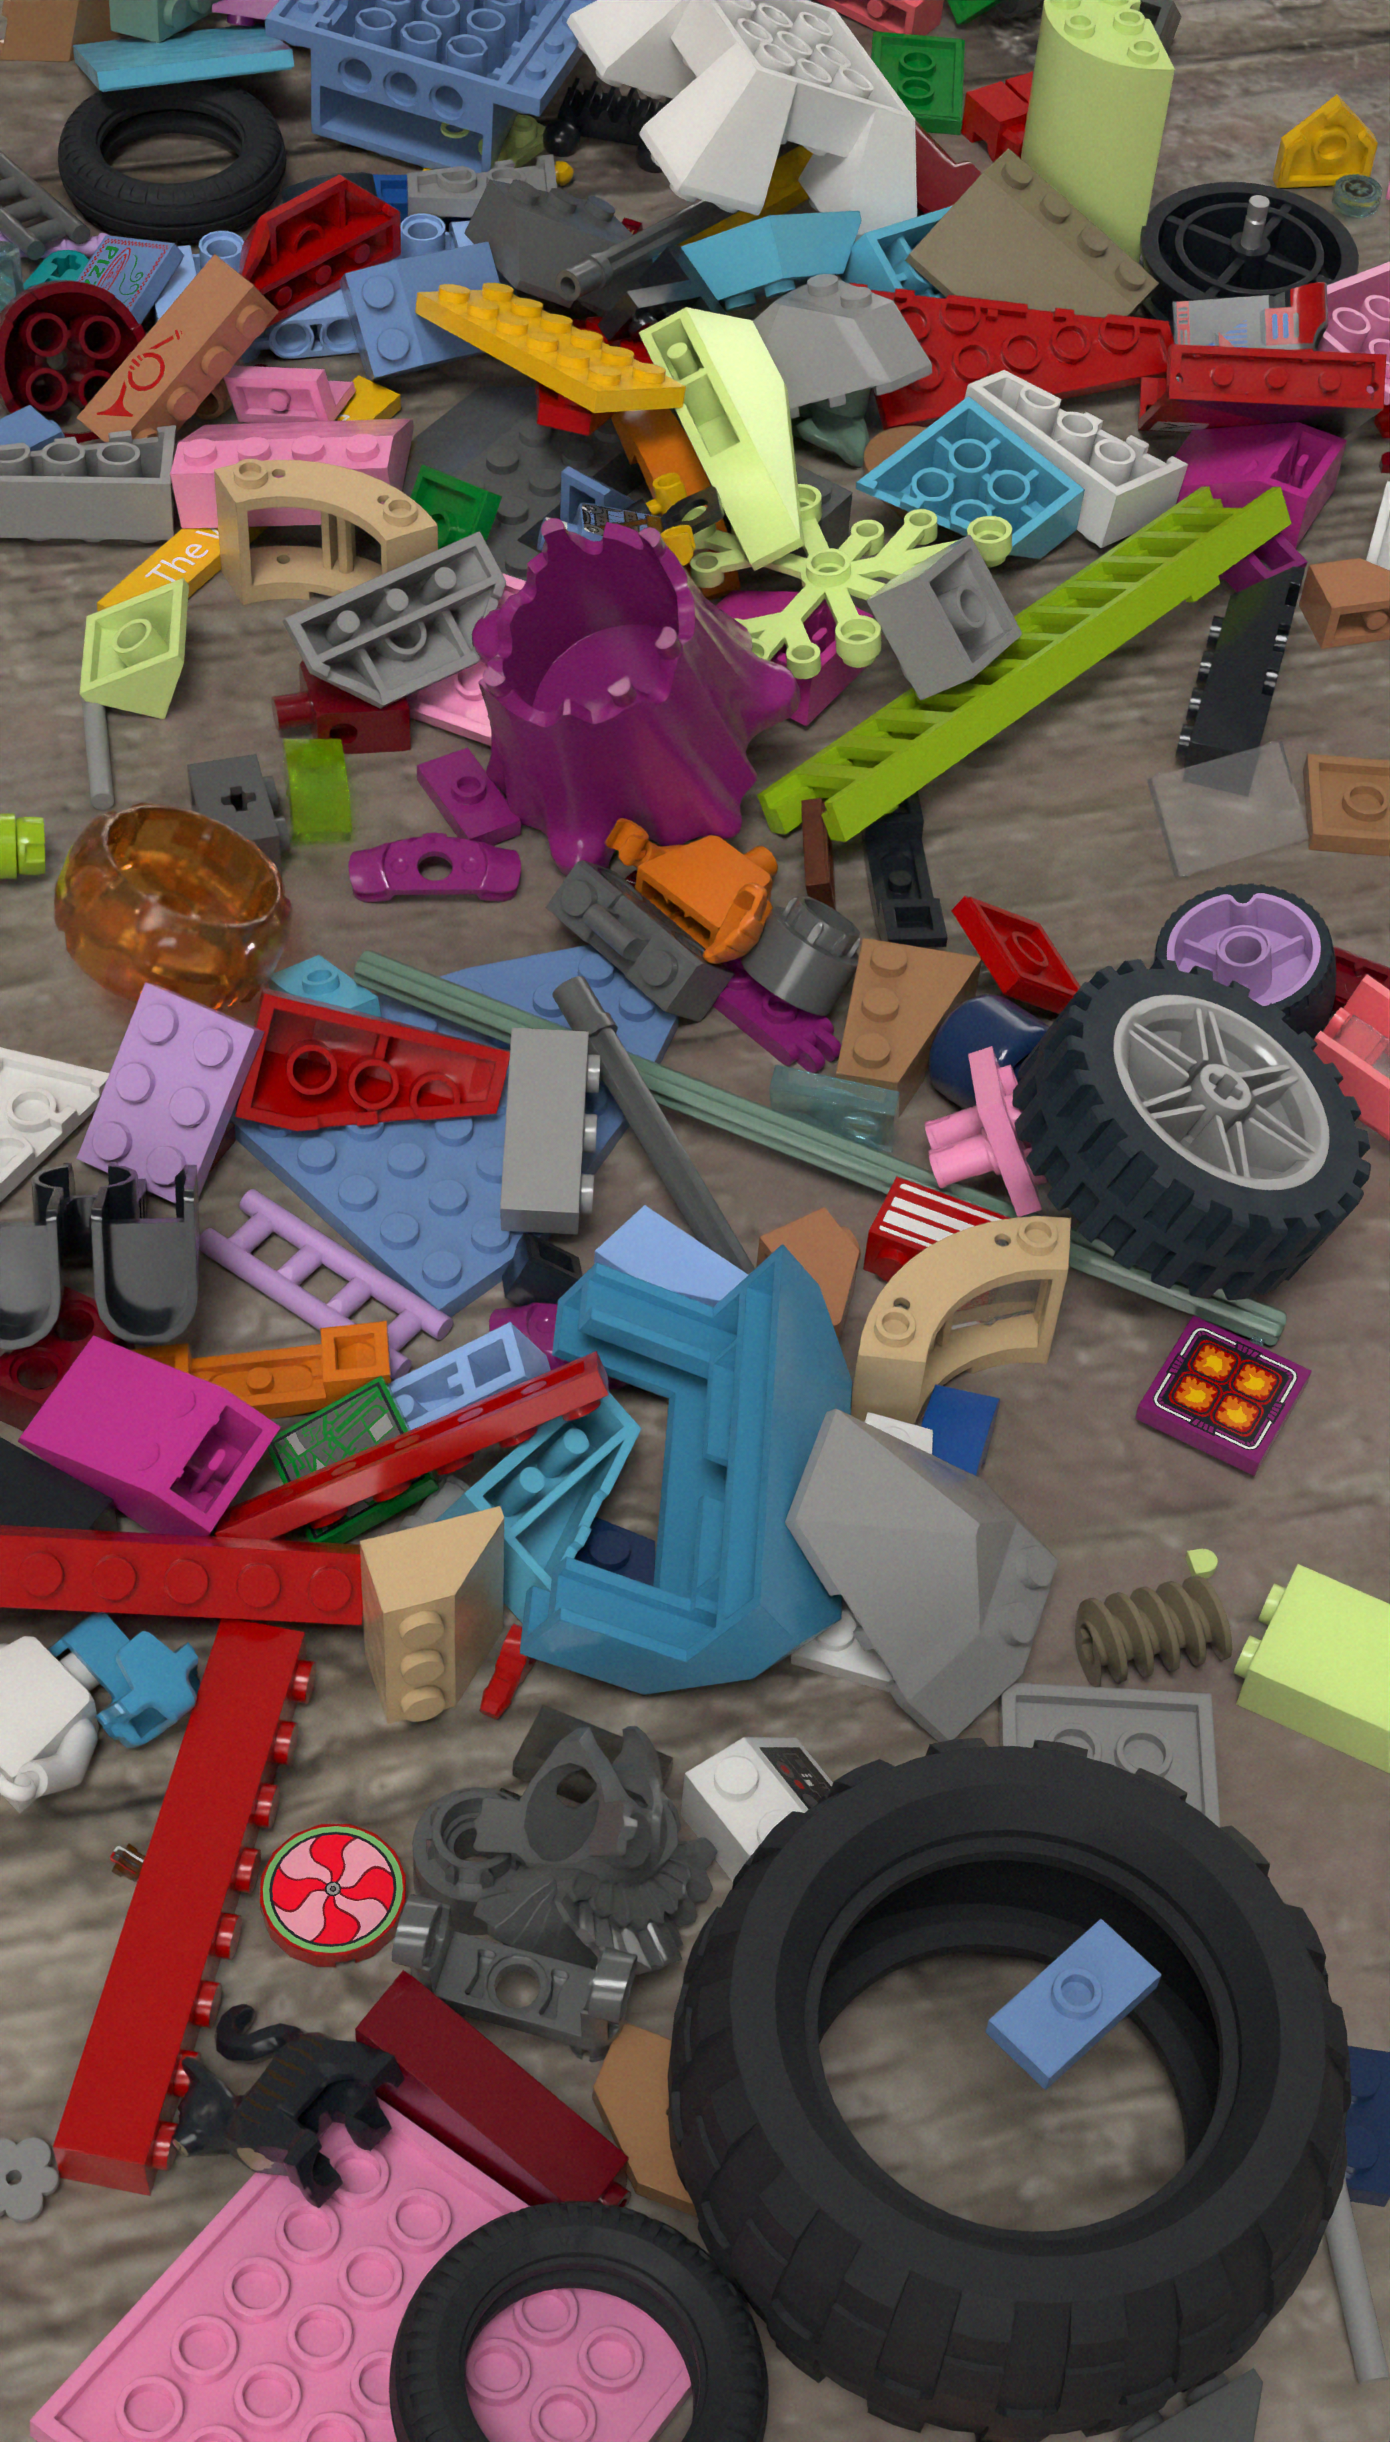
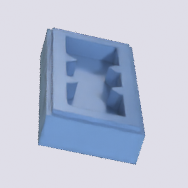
[985,1919,1162,2091]

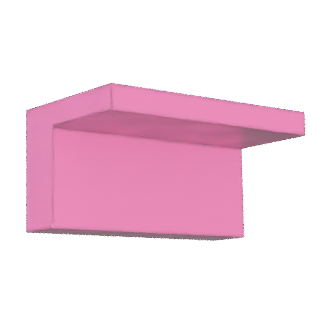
[224,365,356,423]

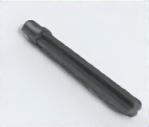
[555,200,740,301]
[552,976,755,1275]

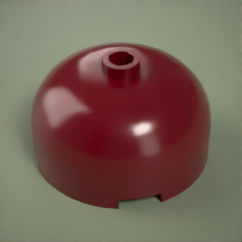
[0,280,146,444]

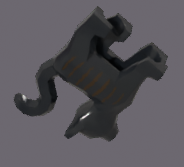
[171,2004,404,2208]

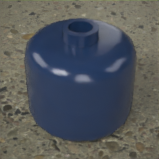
[928,994,1050,1111]

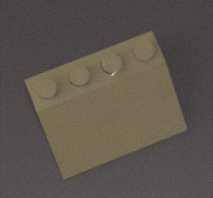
[905,148,1159,318]

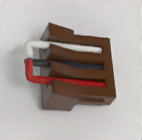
[110,1843,145,1882]

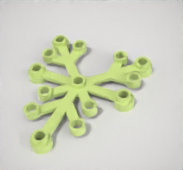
[681,484,1012,679]

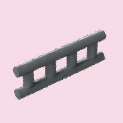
[0,150,90,260]

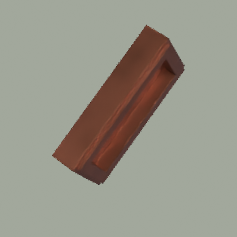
[801,798,836,910]

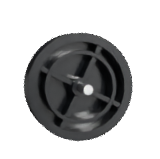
[1139,182,1359,335]

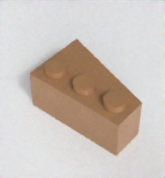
[830,938,982,1131]

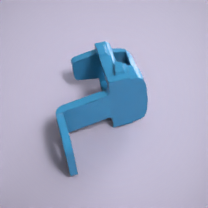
[47,1612,200,1748]

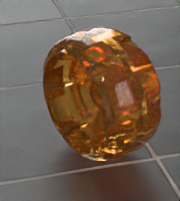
[53,802,293,1013]

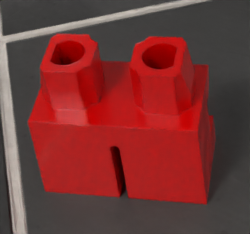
[961,71,1033,162]

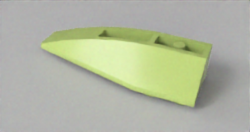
[639,307,804,571]

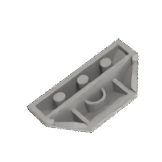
[282,531,506,709]

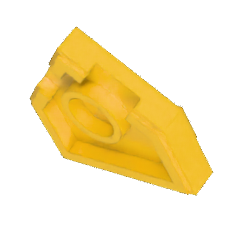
[1272,94,1378,188]

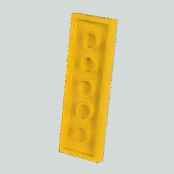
[415,283,686,413]

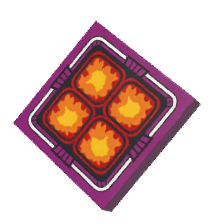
[1135,1315,1312,1476]

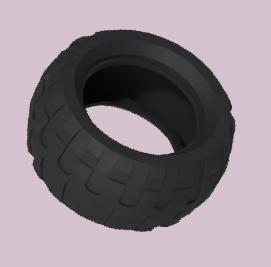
[667,1738,1351,2442]

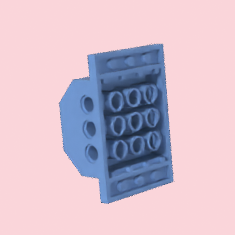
[265,0,597,173]

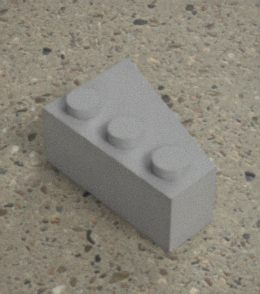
[500,1028,600,1234]

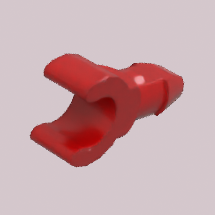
[479,1624,537,1720]

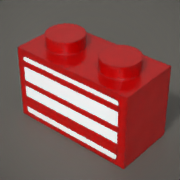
[863,1176,1011,1303]

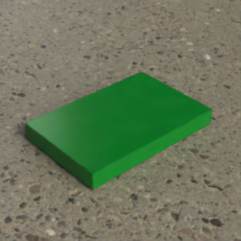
[871,31,965,135]

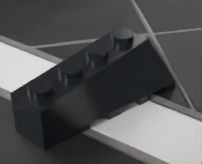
[1175,566,1305,798]

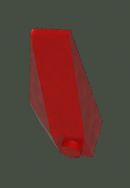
[235,987,510,1131]

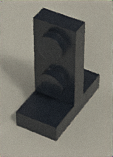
[598,245,728,342]

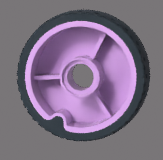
[1154,883,1336,1040]

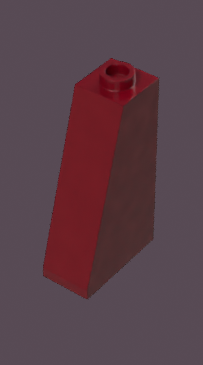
[355,1970,631,2208]

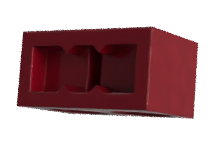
[0,1286,135,1431]

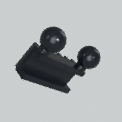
[543,78,672,173]

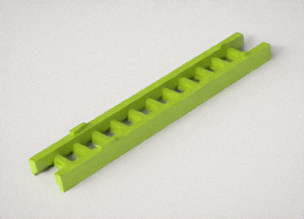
[757,486,1291,842]

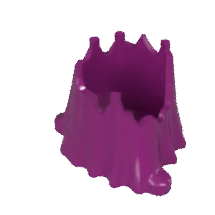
[471,518,801,877]

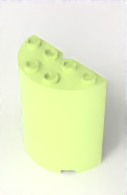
[1021,0,1175,263]

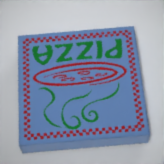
[76,235,185,324]

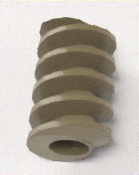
[1075,1575,1233,1687]

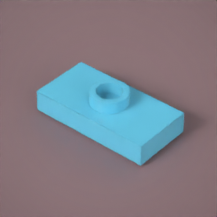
[267,955,381,1017]

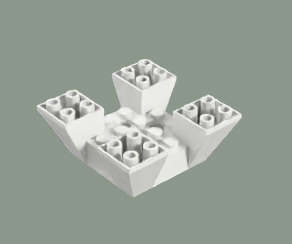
[566,0,917,243]

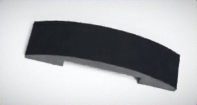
[861,791,948,947]

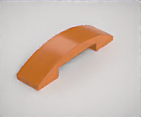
[611,409,741,600]
[130,1321,391,1419]

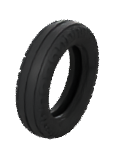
[58,79,286,245]
[389,2201,769,2442]

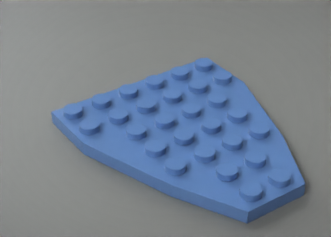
[229,944,679,1317]

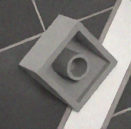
[866,535,1022,700]

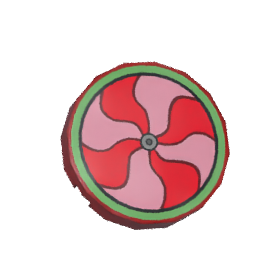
[260,1824,406,1967]

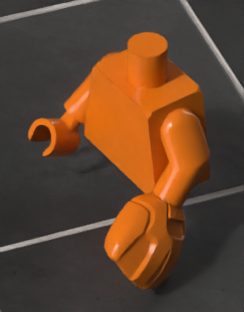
[604,818,778,964]

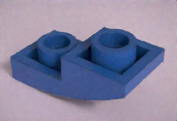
[921,1384,1000,1477]

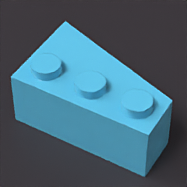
[433,1392,642,1624]

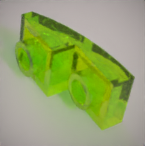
[282,739,352,841]

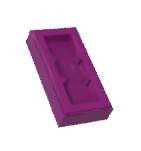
[417,747,521,845]

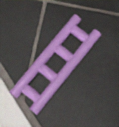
[199,1189,453,1380]

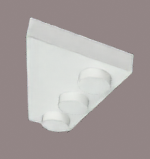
[0,1047,110,1202]

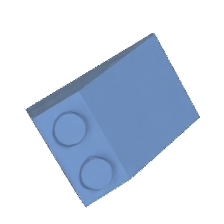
[339,242,500,382]

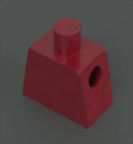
[271,660,411,755]

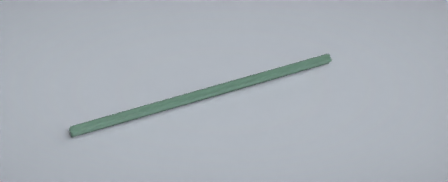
[354,950,1287,1346]

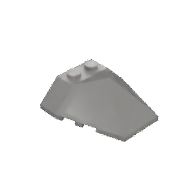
[753,274,933,419]
[785,1409,1058,1742]

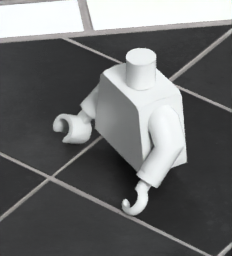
[0,1636,100,1814]

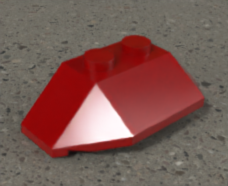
[239,174,401,328]

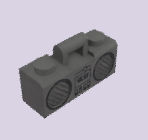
[546,860,734,1022]

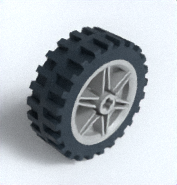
[1012,959,1371,1300]

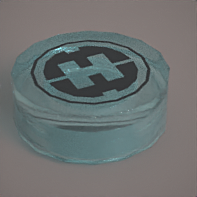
[1332,174,1383,218]

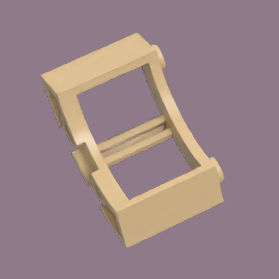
[214,459,438,605]

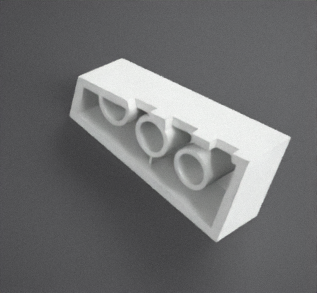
[964,370,1188,548]

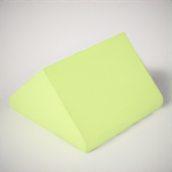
[79,578,189,720]

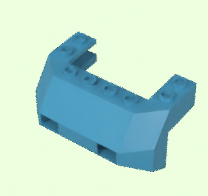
[520,1244,853,1695]

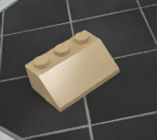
[360,1506,504,1725]

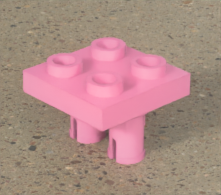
[924,1046,1048,1217]

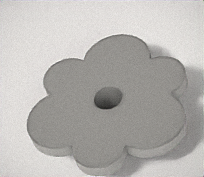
[0,2137,59,2223]

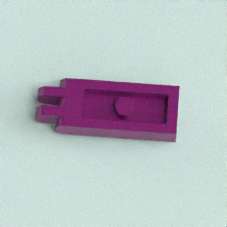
[712,956,841,1074]

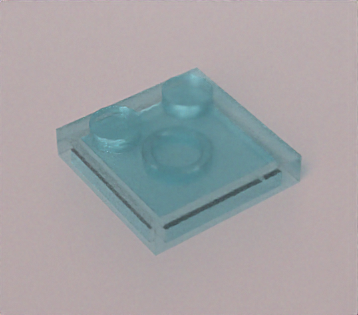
[769,1064,900,1153]

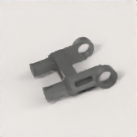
[392,1894,638,2062]

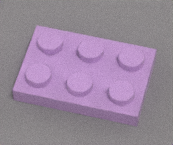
[76,982,264,1204]

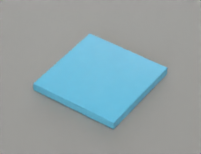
[73,23,294,92]

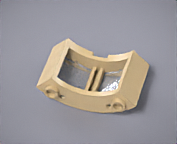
[851,1216,1071,1425]

